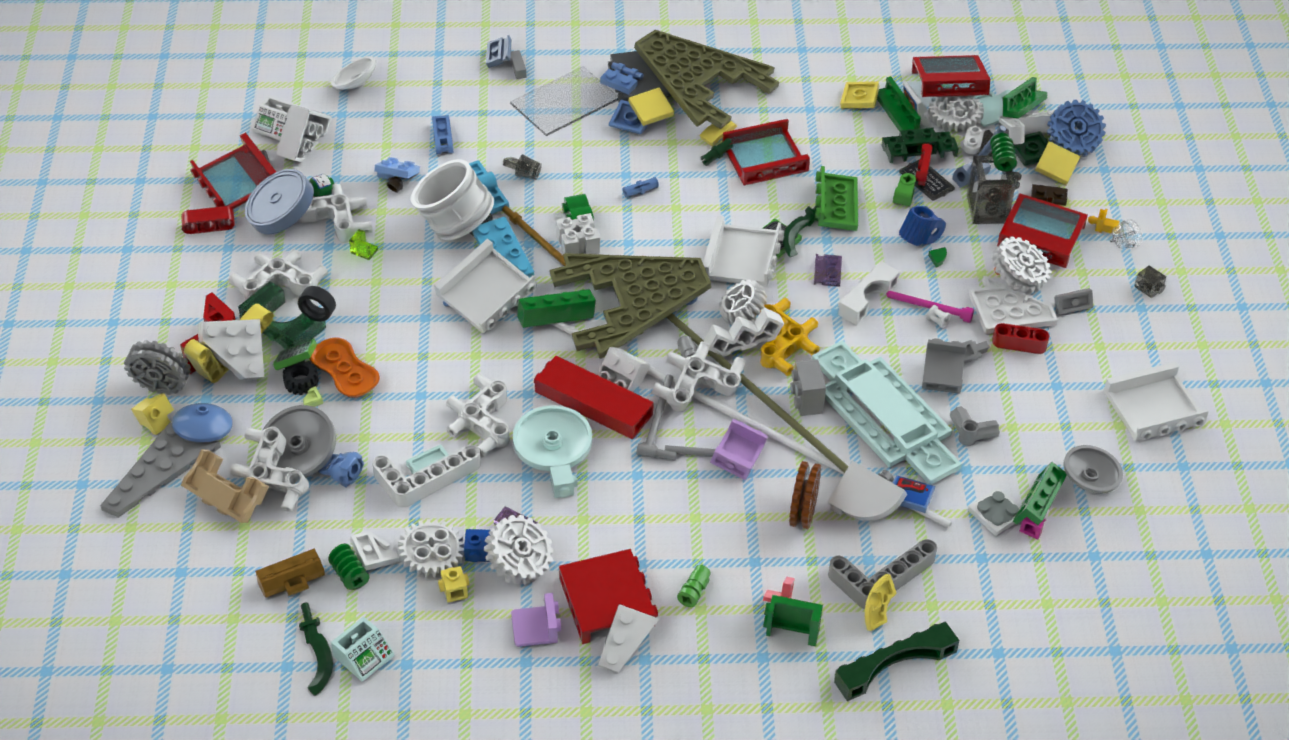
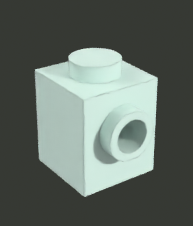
[550,464,577,498]

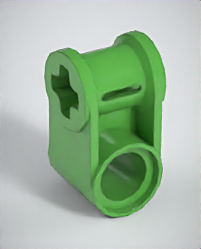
[893,173,916,207]

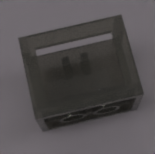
[967,155,1022,224]

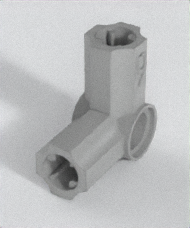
[950,406,1000,446]

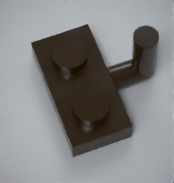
[1031,184,1068,206]

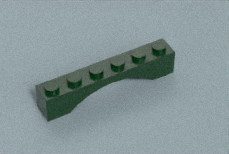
[834,621,960,702]

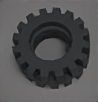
[283,360,319,395]

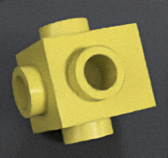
[438,566,470,603]

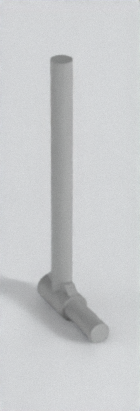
[636,374,677,460]

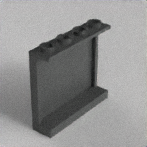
[608,51,677,103]

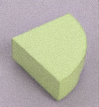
[303,386,323,407]

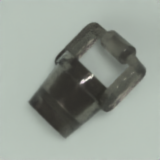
[503,154,542,180]

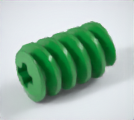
[990,133,1017,172]
[328,543,370,590]

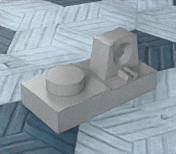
[1054,288,1093,314]

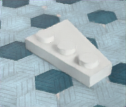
[597,604,659,673]

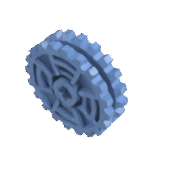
[1047,100,1106,157]

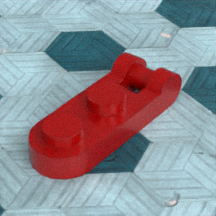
[916,144,932,186]

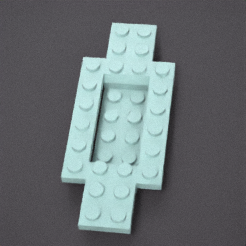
[812,340,962,485]

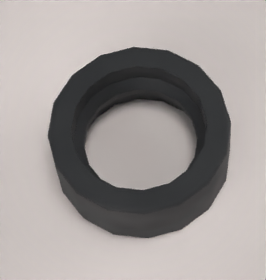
[297,286,336,322]

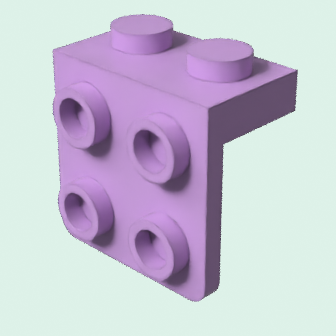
[511,593,561,647]

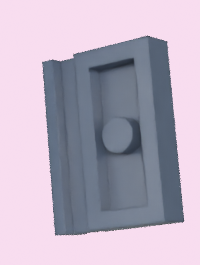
[486,35,512,68]

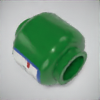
[309,174,334,198]

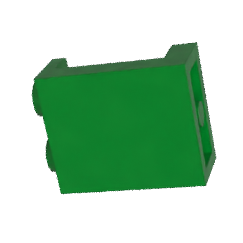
[763,595,823,647]

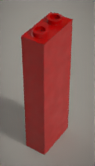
[534,356,654,440]

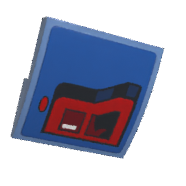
[893,475,935,513]

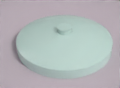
[513,406,592,471]

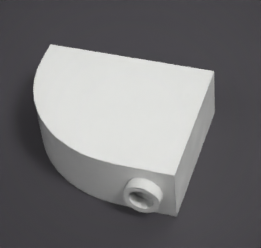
[827,460,907,521]

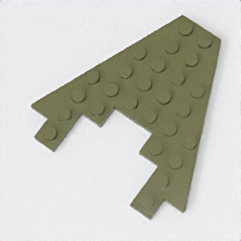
[634,30,780,129]
[549,253,712,359]

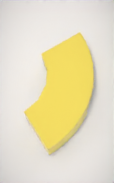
[865,574,897,631]

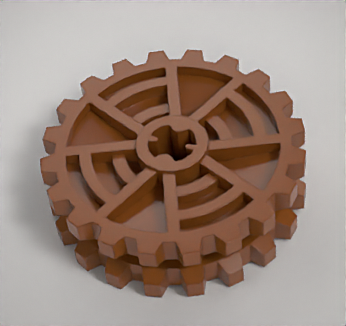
[789,461,821,530]

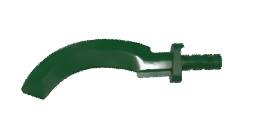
[783,206,818,257]
[299,602,333,696]

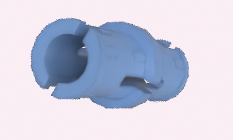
[622,177,659,198]

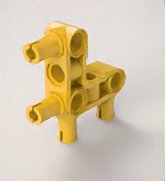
[760,297,820,376]

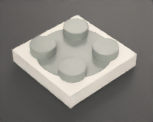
[968,488,1020,536]

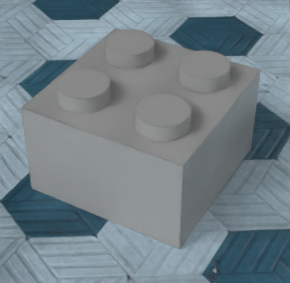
[790,359,826,416]

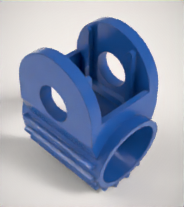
[899,206,946,246]

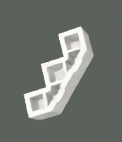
[704,307,784,356]

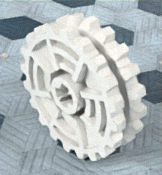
[991,237,1052,293]
[484,515,554,585]

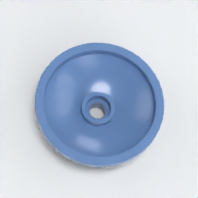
[172,403,232,442]

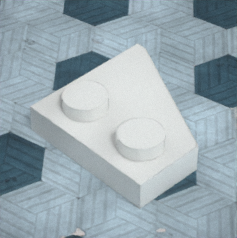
[350,531,402,571]

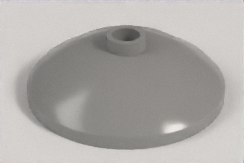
[1063,445,1123,493]

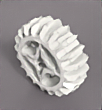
[719,279,767,325]

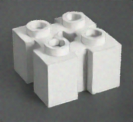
[556,213,600,254]

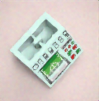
[331,616,395,682]

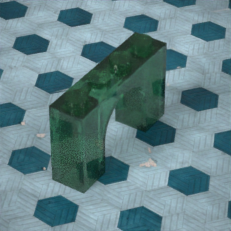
[238,281,326,349]

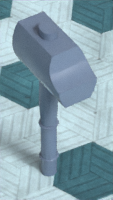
[952,125,1006,188]

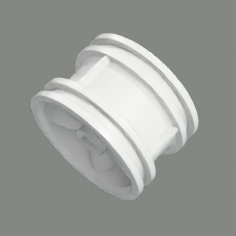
[411,159,494,240]

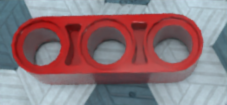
[181,206,235,234]
[992,323,1050,354]

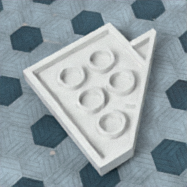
[969,276,1058,334]

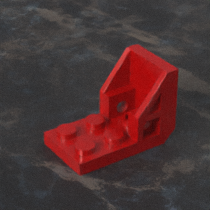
[180,292,236,374]

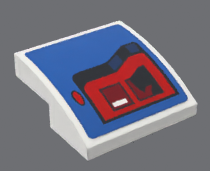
[903,81,930,127]

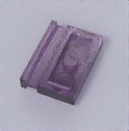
[813,254,842,287]

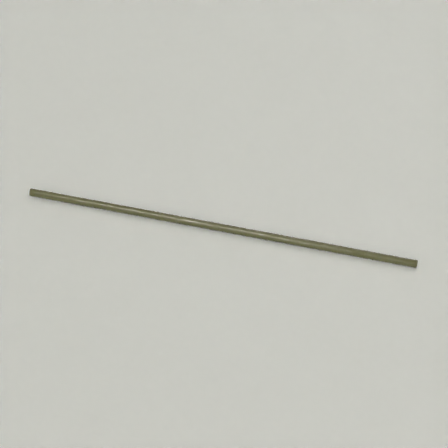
[666,313,849,473]

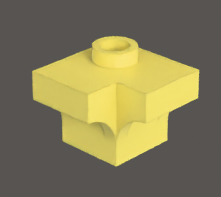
[131,393,174,435]

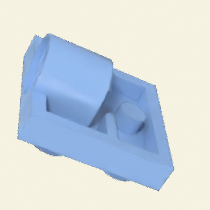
[374,157,420,180]

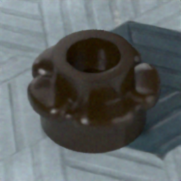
[387,176,403,193]

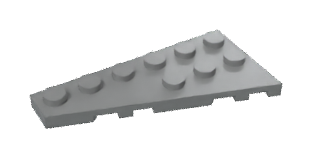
[100,422,221,518]

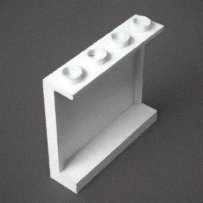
[703,215,784,287]
[434,239,536,334]
[1103,361,1209,442]

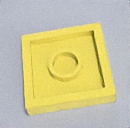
[840,81,880,109]
[628,88,674,126]
[1035,142,1080,185]

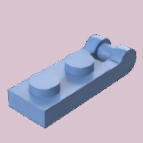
[432,115,454,154]

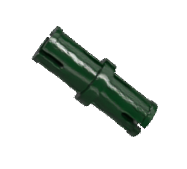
[701,138,734,166]

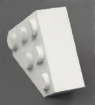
[276,104,332,162]
[198,319,264,380]

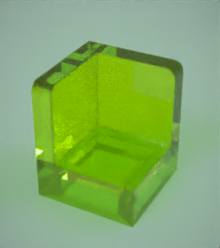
[349,229,378,260]

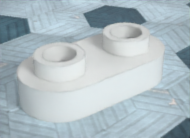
[963,126,984,154]

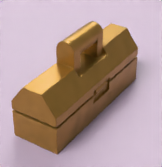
[255,548,325,598]

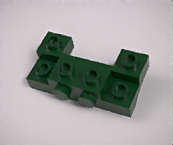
[881,128,959,163]

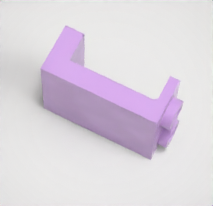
[710,419,768,480]

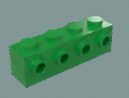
[517,289,596,328]

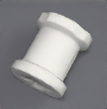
[926,305,951,328]

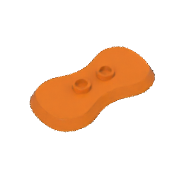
[309,337,380,398]

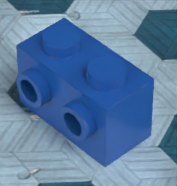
[464,529,490,562]

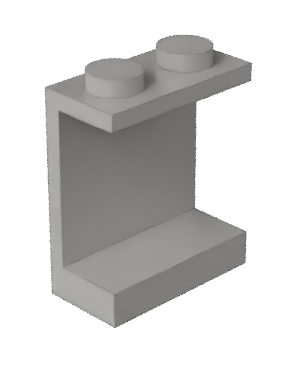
[922,338,967,394]

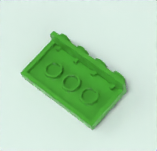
[815,166,858,231]

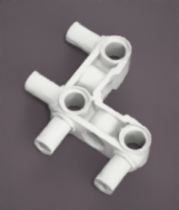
[298,184,372,242]
[228,249,328,303]
[651,342,746,412]
[446,373,509,457]
[231,427,309,512]

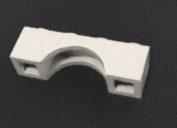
[838,262,900,325]

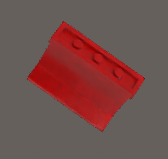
[559,548,658,644]

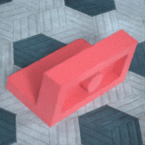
[763,577,795,602]

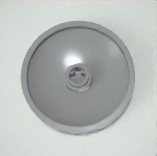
[258,405,336,478]

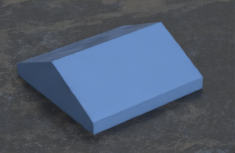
[609,100,648,134]

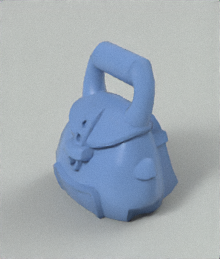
[318,452,364,487]

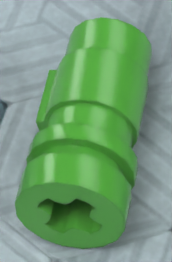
[677,565,711,607]

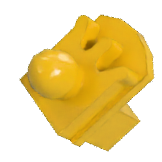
[1088,208,1120,234]

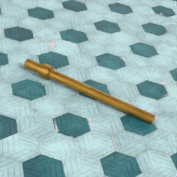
[502,206,566,266]

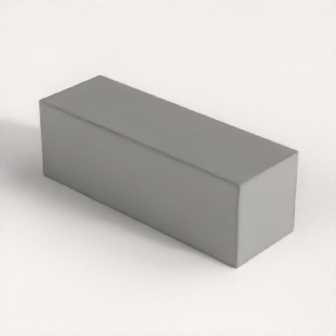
[510,50,527,79]

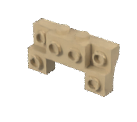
[181,449,269,523]

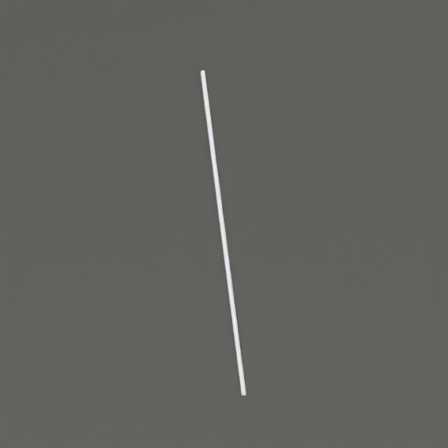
[516,305,952,529]

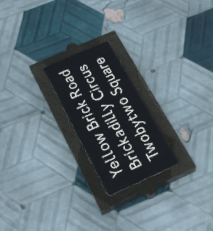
[899,160,955,201]

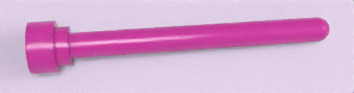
[886,291,974,323]

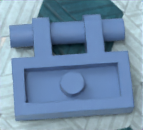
[600,62,644,95]

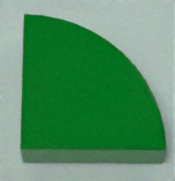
[928,247,947,267]

